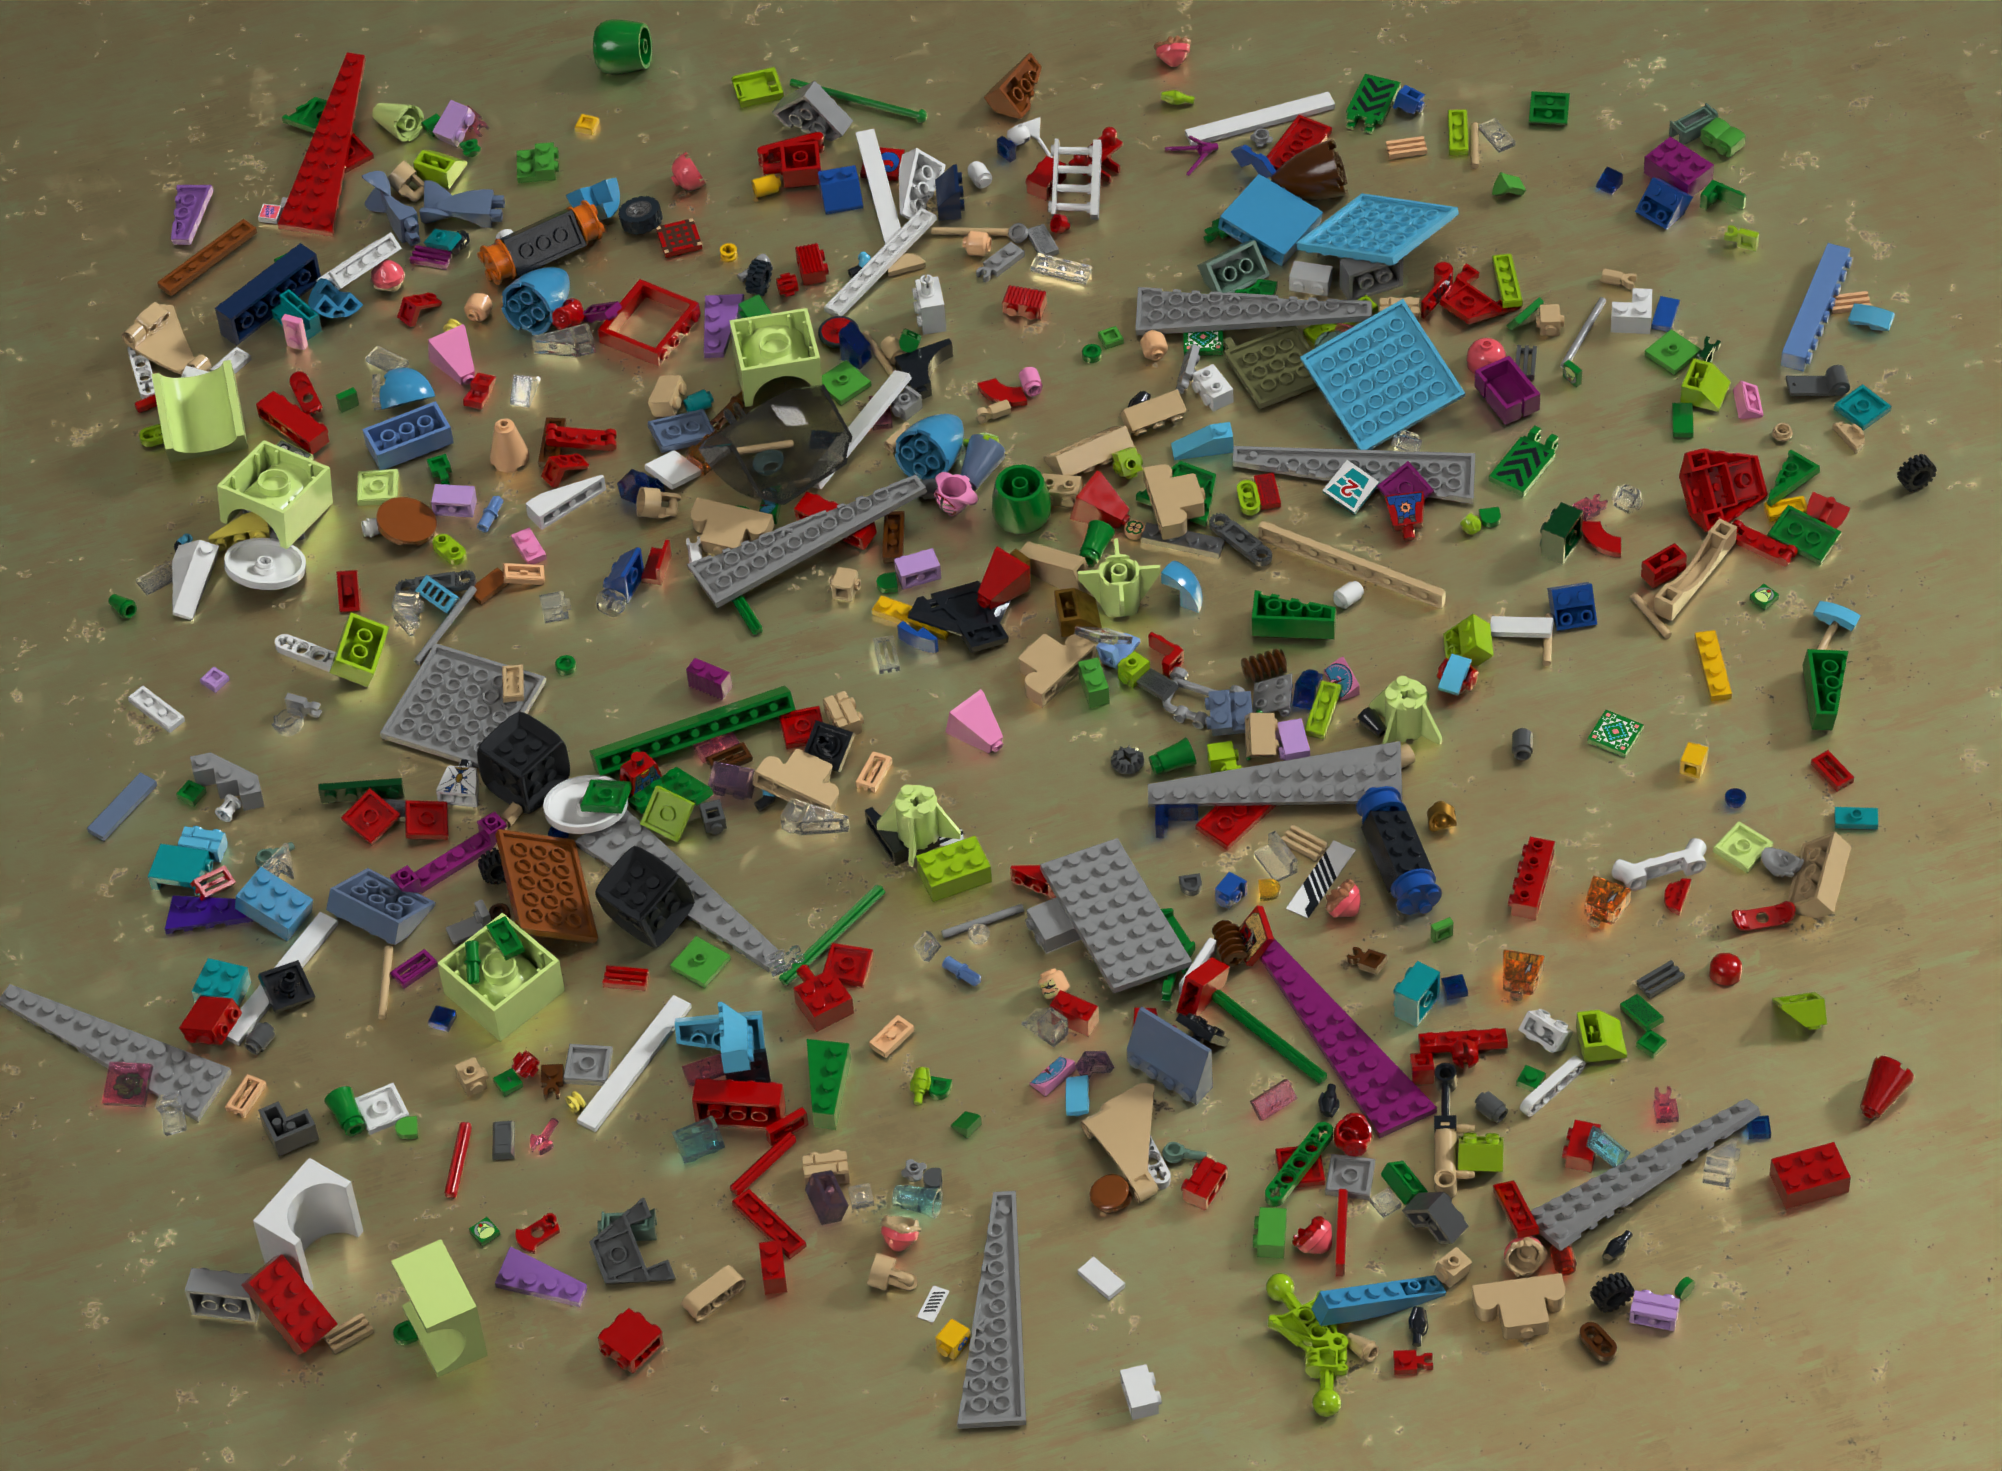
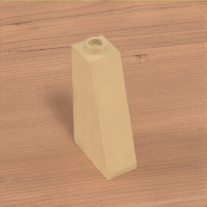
[1020,542,1090,594]

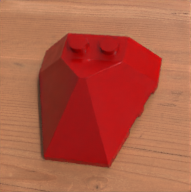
[1679,448,1768,532]

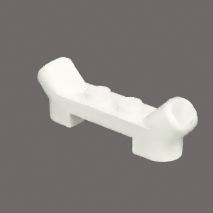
[1611,838,1707,891]

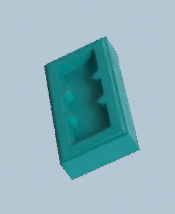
[423,229,462,251]
[1834,807,1878,829]

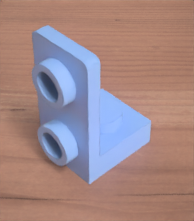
[1096,633,1141,669]

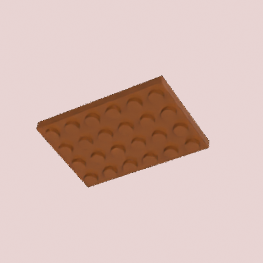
[495,829,598,943]

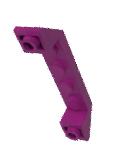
[390,811,507,893]

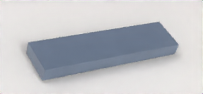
[87,772,157,841]

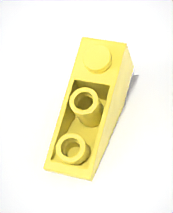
[208,512,270,551]

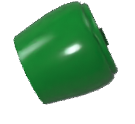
[593,19,652,75]
[992,464,1051,535]

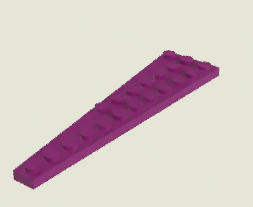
[1260,938,1437,1138]

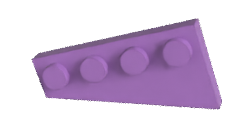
[171,185,214,245]
[704,294,744,358]
[495,1246,587,1307]

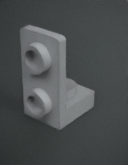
[446,899,491,945]

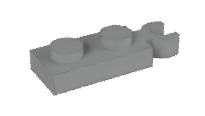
[976,242,1025,283]
[1176,344,1200,394]

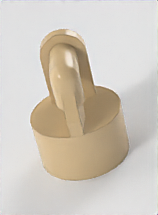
[388,161,424,202]
[636,487,681,519]
[867,1253,918,1291]

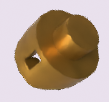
[1427,801,1457,832]

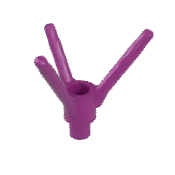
[1165,136,1218,176]

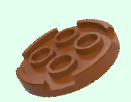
[376,497,437,546]

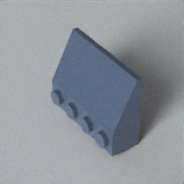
[326,868,436,945]
[1127,1007,1213,1105]

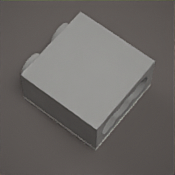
[1025,897,1081,954]

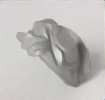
[1761,847,1804,878]

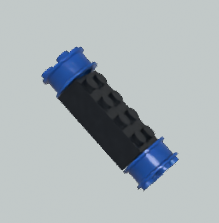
[1356,786,1442,915]

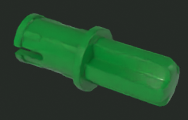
[464,940,481,984]

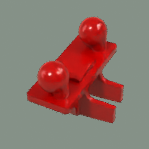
[1069,127,1123,184]

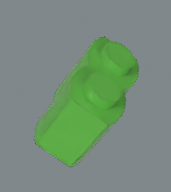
[1700,117,1746,157]

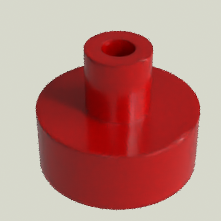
[1050,214,1070,234]

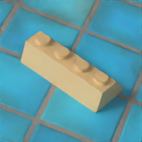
[1043,426,1134,476]
[1787,832,1851,919]

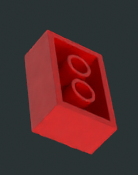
[1769,1142,1851,1209]

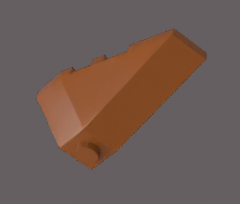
[984,52,1042,119]

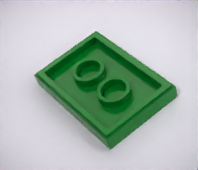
[1767,505,1842,565]

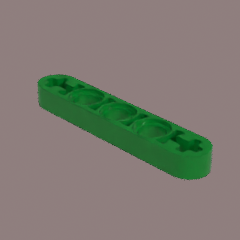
[1265,1122,1333,1207]

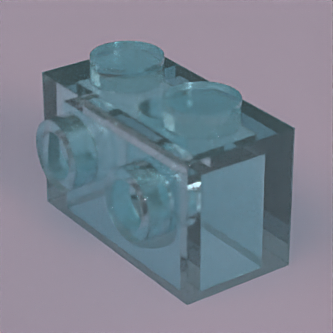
[672,1116,725,1164]

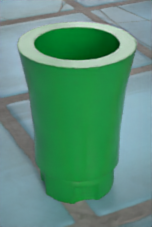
[1079,520,1115,567]
[1148,737,1197,775]
[324,1086,365,1137]

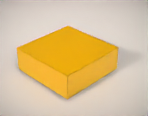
[575,114,599,135]

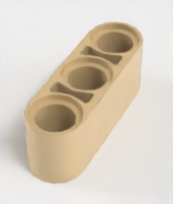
[681,1265,746,1321]

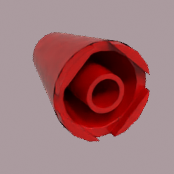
[1860,1056,1915,1119]

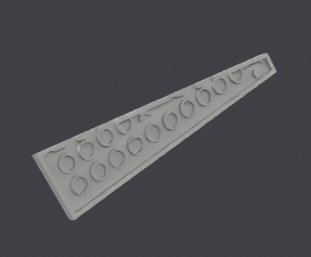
[1135,287,1372,336]
[1233,446,1475,504]
[687,475,927,608]
[1148,741,1402,807]
[575,810,785,972]
[1531,1099,1761,1251]
[957,1191,1026,1429]

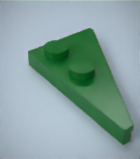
[1767,450,1820,506]

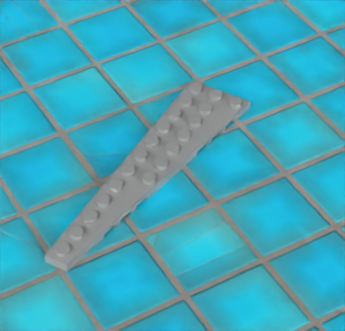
[0,984,232,1122]

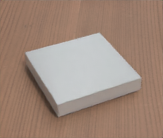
[645,450,702,490]
[355,1083,410,1135]

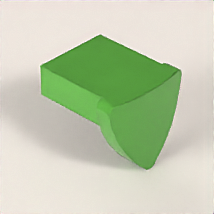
[1492,172,1526,196]

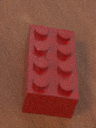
[692,1078,786,1129]
[241,1254,338,1355]

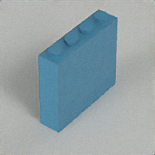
[1218,174,1323,267]

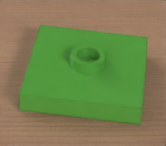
[1645,329,1701,375]
[822,360,872,406]
[670,936,731,988]

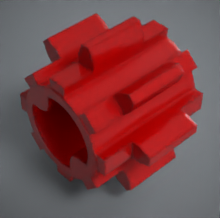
[776,273,799,297]
[512,1050,540,1079]

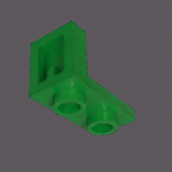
[1700,180,1746,210]

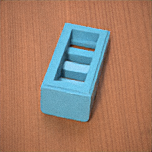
[415,575,460,614]

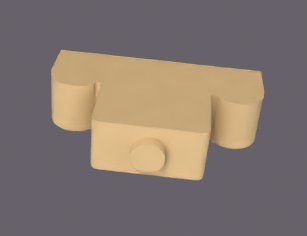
[1143,464,1206,540]
[690,498,775,556]
[1019,634,1096,708]
[753,749,839,820]
[1472,1273,1565,1340]

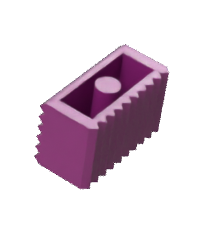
[686,658,733,700]

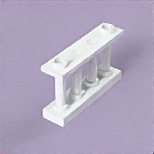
[1048,139,1102,220]
[316,232,402,290]

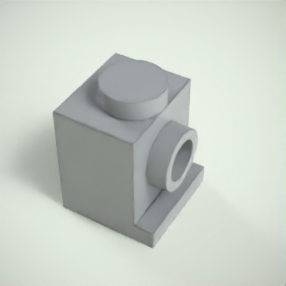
[891,385,922,421]

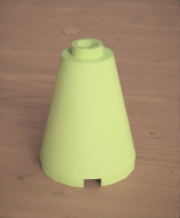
[372,103,424,142]

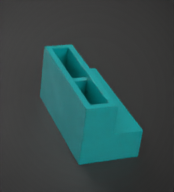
[272,289,322,340]

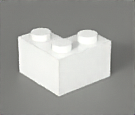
[1611,288,1653,334]

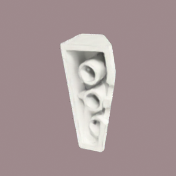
[899,148,946,220]
[172,540,219,621]

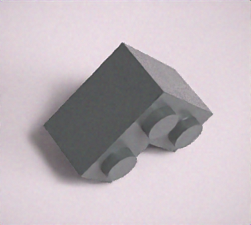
[258,1101,319,1157]
[1402,1192,1468,1244]

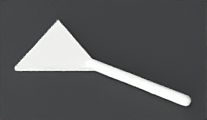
[1016,117,1054,159]

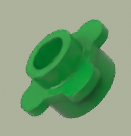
[460,139,481,157]

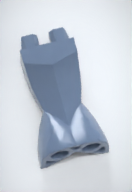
[362,171,420,246]
[419,181,505,228]

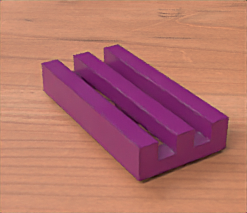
[409,245,453,270]
[390,949,438,989]

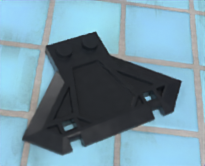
[908,581,1011,653]

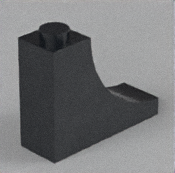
[895,338,953,399]
[865,807,940,866]

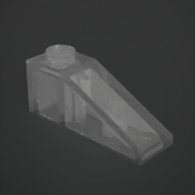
[531,323,596,357]
[780,798,850,835]

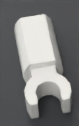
[686,536,703,563]

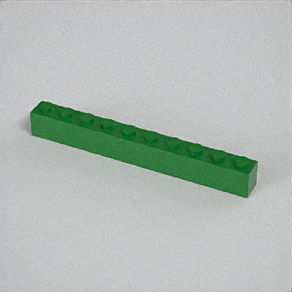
[589,685,796,776]

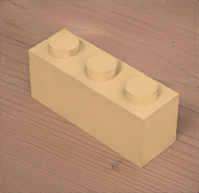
[1120,389,1187,436]

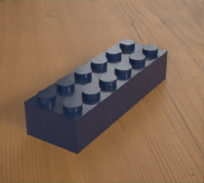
[215,243,321,346]

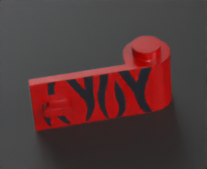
[1421,262,1453,319]

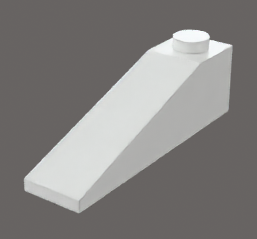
[525,475,606,530]

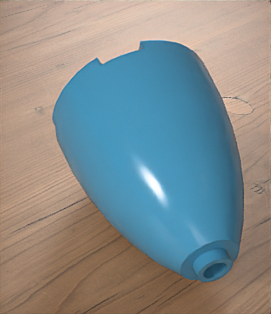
[501,267,570,335]
[895,414,964,479]

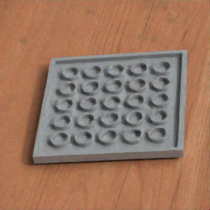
[380,643,546,768]

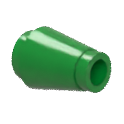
[108,594,137,618]

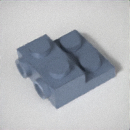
[1205,689,1253,736]

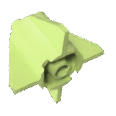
[1078,538,1160,617]
[1369,676,1442,745]
[876,784,961,867]

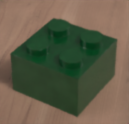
[1539,502,1583,565]

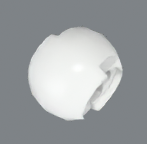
[1006,124,1031,147]

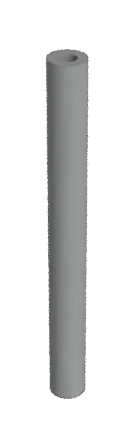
[941,904,1024,939]

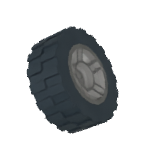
[618,196,663,234]

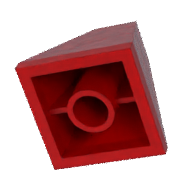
[1070,470,1131,529]
[977,546,1031,609]

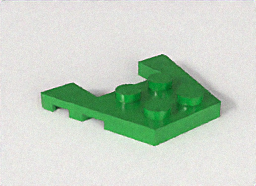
[1136,461,1216,527]

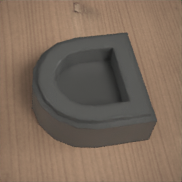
[1179,873,1202,896]

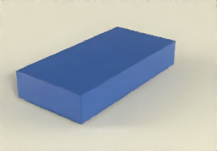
[1651,296,1680,332]

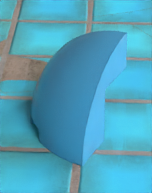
[566,178,620,220]
[308,278,363,318]
[380,367,435,409]
[1161,561,1203,613]

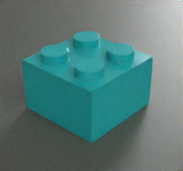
[191,958,251,1007]
[1393,961,1440,1027]

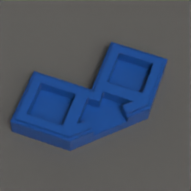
[1231,145,1276,178]

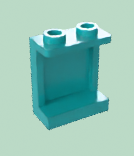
[148,844,213,896]

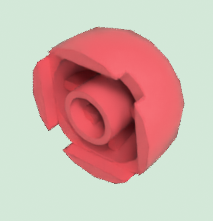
[671,152,706,191]
[1466,338,1506,374]

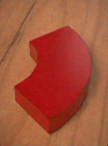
[977,378,1028,407]
[1582,521,1621,557]

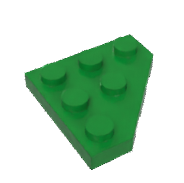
[628,767,714,814]

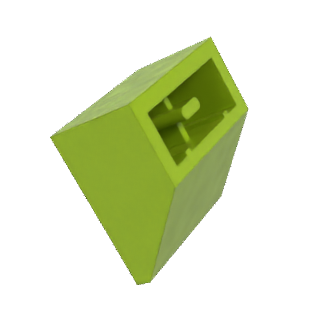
[413,150,468,189]
[1680,358,1731,412]
[1443,614,1494,666]
[1576,1010,1627,1063]
[1458,1132,1504,1172]

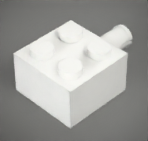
[912,274,946,335]

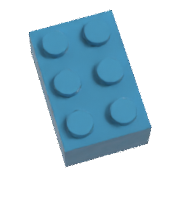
[235,867,313,941]

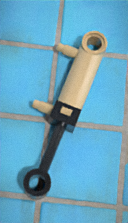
[1434,1063,1475,1199]

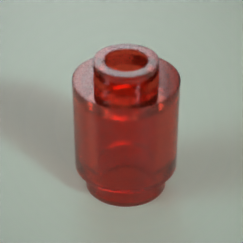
[1550,1244,1577,1276]

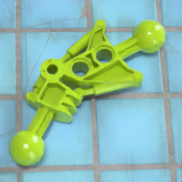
[1266,1273,1348,1417]

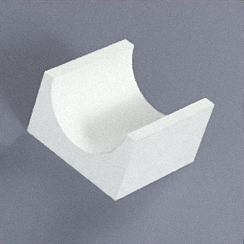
[253,1158,363,1291]

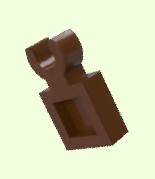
[1347,947,1388,975]
[541,1064,564,1100]

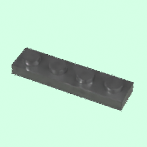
[1141,523,1225,559]

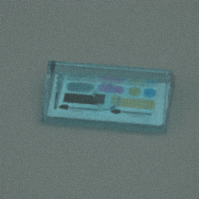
[1586,1126,1630,1168]

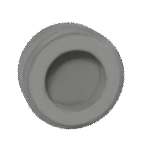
[1008,223,1028,243]

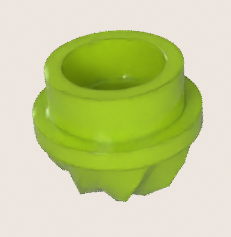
[1460,513,1481,534]

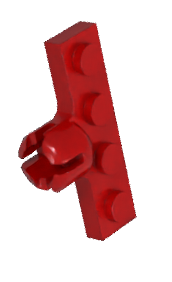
[1418,1028,1508,1069]

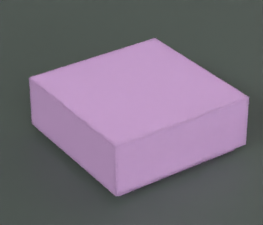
[200,667,230,693]

